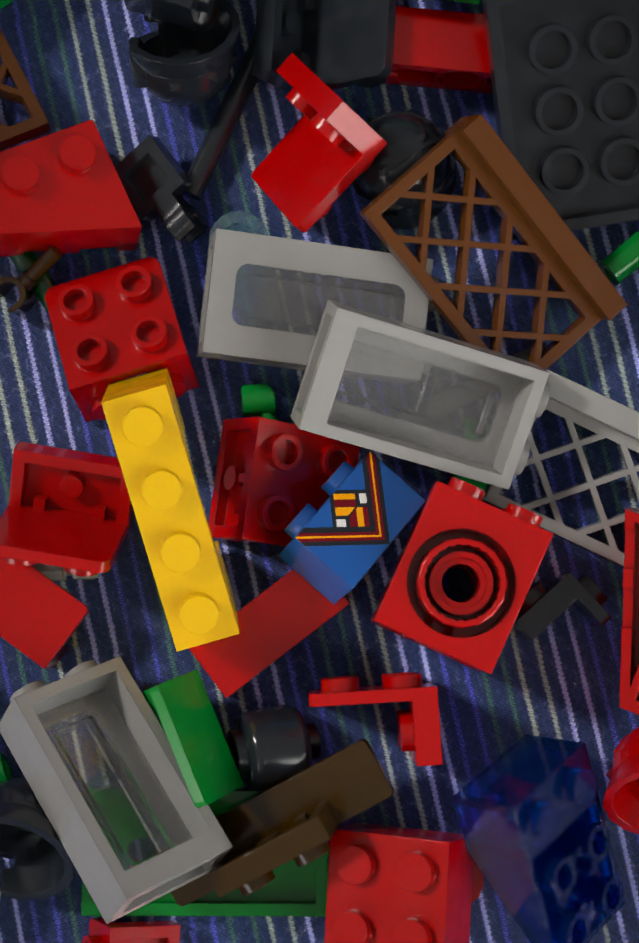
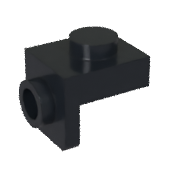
[513,572,611,640]

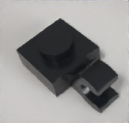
[115,135,209,243]

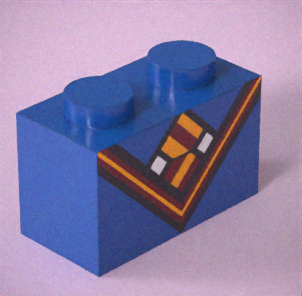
[278,452,426,605]

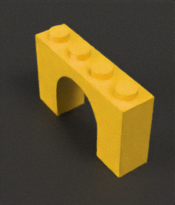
[101,368,239,652]

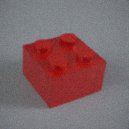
[324,823,475,943]

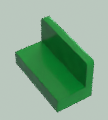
[142,669,244,808]

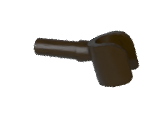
[0,245,62,314]

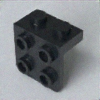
[252,0,396,93]

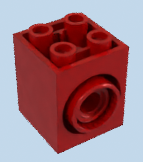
[370,477,554,674]

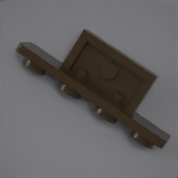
[152,739,394,906]

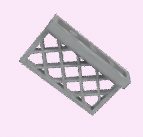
[483,370,639,566]

